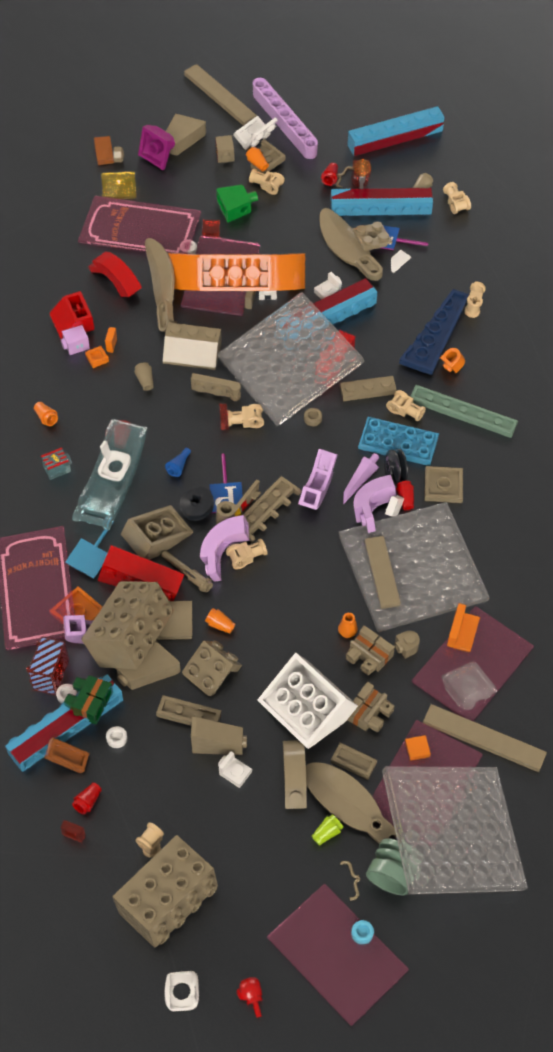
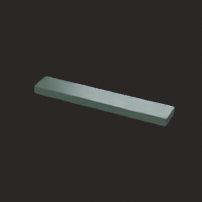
[410,385,518,438]

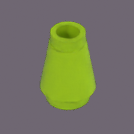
[311,814,343,846]

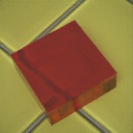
[202,220,220,238]
[219,404,229,430]
[60,820,86,843]

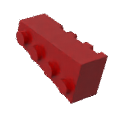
[97,545,184,601]

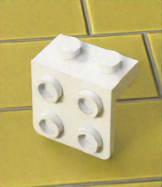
[233,116,278,150]

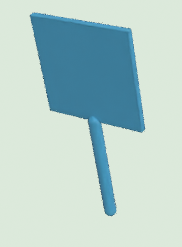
[65,520,114,579]

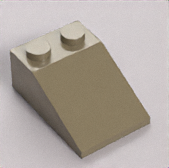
[121,505,193,560]

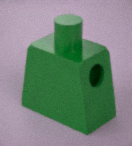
[216,185,258,222]

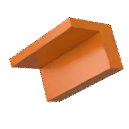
[447,603,480,652]

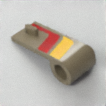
[216,479,261,525]

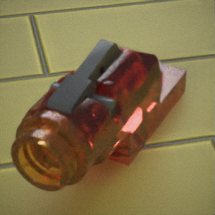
[351,159,371,189]

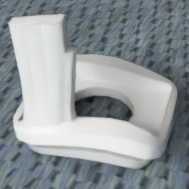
[98,441,131,481]
[165,971,199,1011]

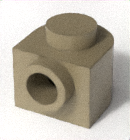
[394,631,420,659]

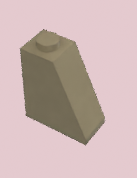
[166,114,206,156]
[116,641,181,690]
[191,717,247,755]

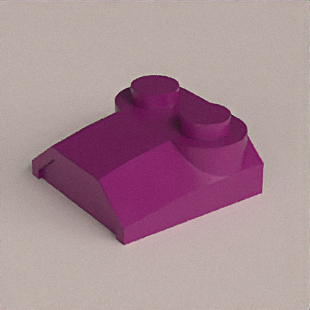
[138,125,175,170]

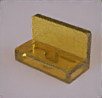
[101,172,136,200]

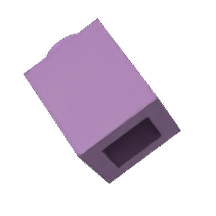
[61,325,90,355]

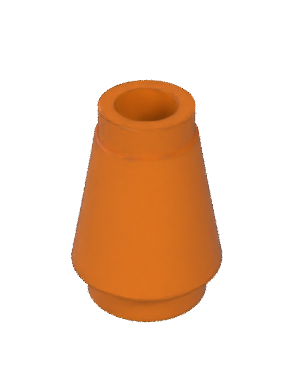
[246,147,269,172]
[34,402,58,426]
[205,608,236,634]
[338,613,358,638]

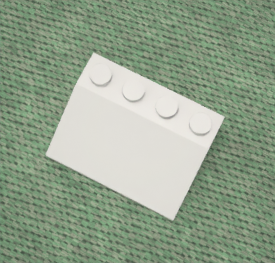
[258,653,358,749]

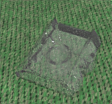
[442,661,497,710]

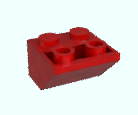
[49,291,94,339]

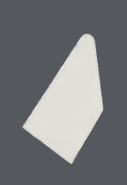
[391,250,412,273]

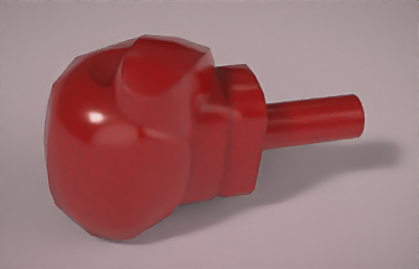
[236,977,263,1018]

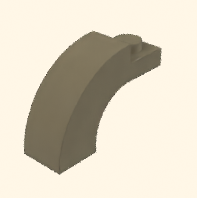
[283,740,307,809]

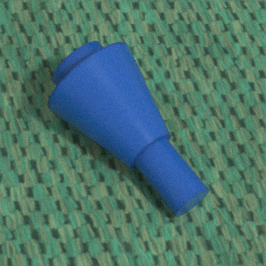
[165,448,191,477]

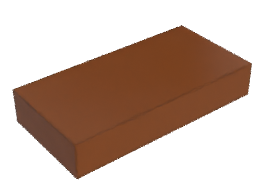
[94,136,114,165]
[45,737,89,773]

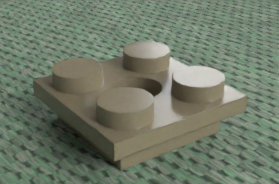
[352,222,392,251]

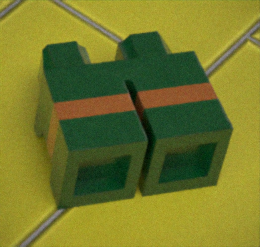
[64,675,113,725]

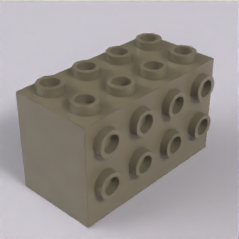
[81,581,174,669]
[112,835,218,948]

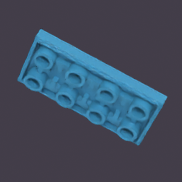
[358,417,439,466]

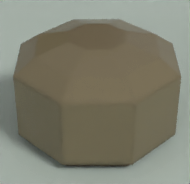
[114,147,124,162]

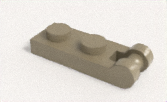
[191,373,241,401]

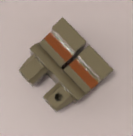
[346,625,395,675]
[347,681,395,732]

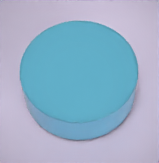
[351,920,374,944]

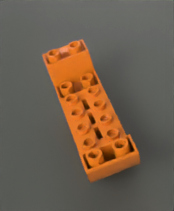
[168,253,305,291]

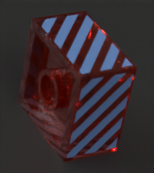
[26,636,69,695]

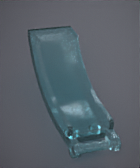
[72,419,147,530]

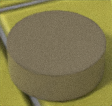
[304,408,322,426]

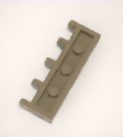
[243,476,302,543]

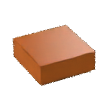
[105,327,117,353]
[85,346,109,368]
[405,735,431,761]

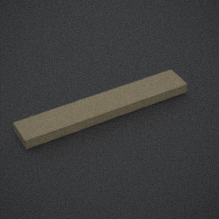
[184,64,257,126]
[423,704,547,772]

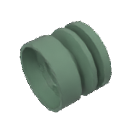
[366,839,423,895]

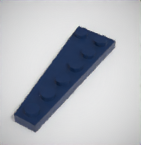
[399,289,469,375]

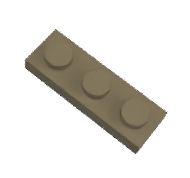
[340,376,397,401]
[156,695,222,726]

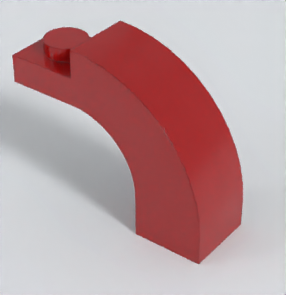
[88,251,142,297]

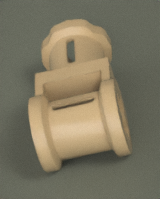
[249,169,285,195]
[443,182,471,214]
[464,282,486,318]
[386,390,426,422]
[227,404,264,428]
[226,539,267,569]
[135,822,164,858]

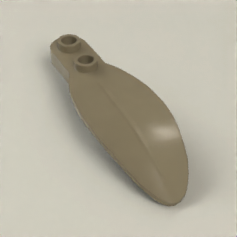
[320,208,383,280]
[145,238,175,333]
[306,763,404,844]

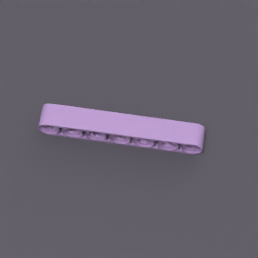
[253,78,318,159]

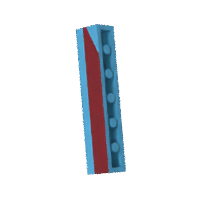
[348,106,445,156]
[331,188,433,216]
[277,278,377,346]
[5,674,123,772]

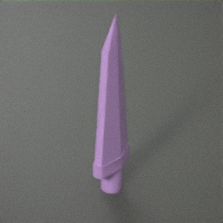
[343,453,379,504]

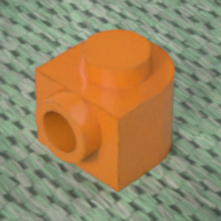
[440,348,465,373]

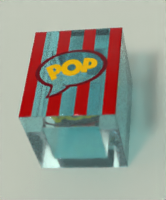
[41,448,72,480]

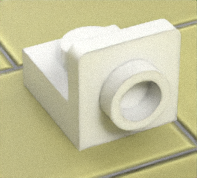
[314,272,342,299]
[218,751,252,788]

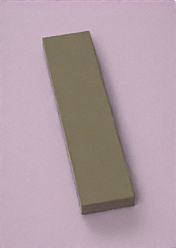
[364,536,401,609]

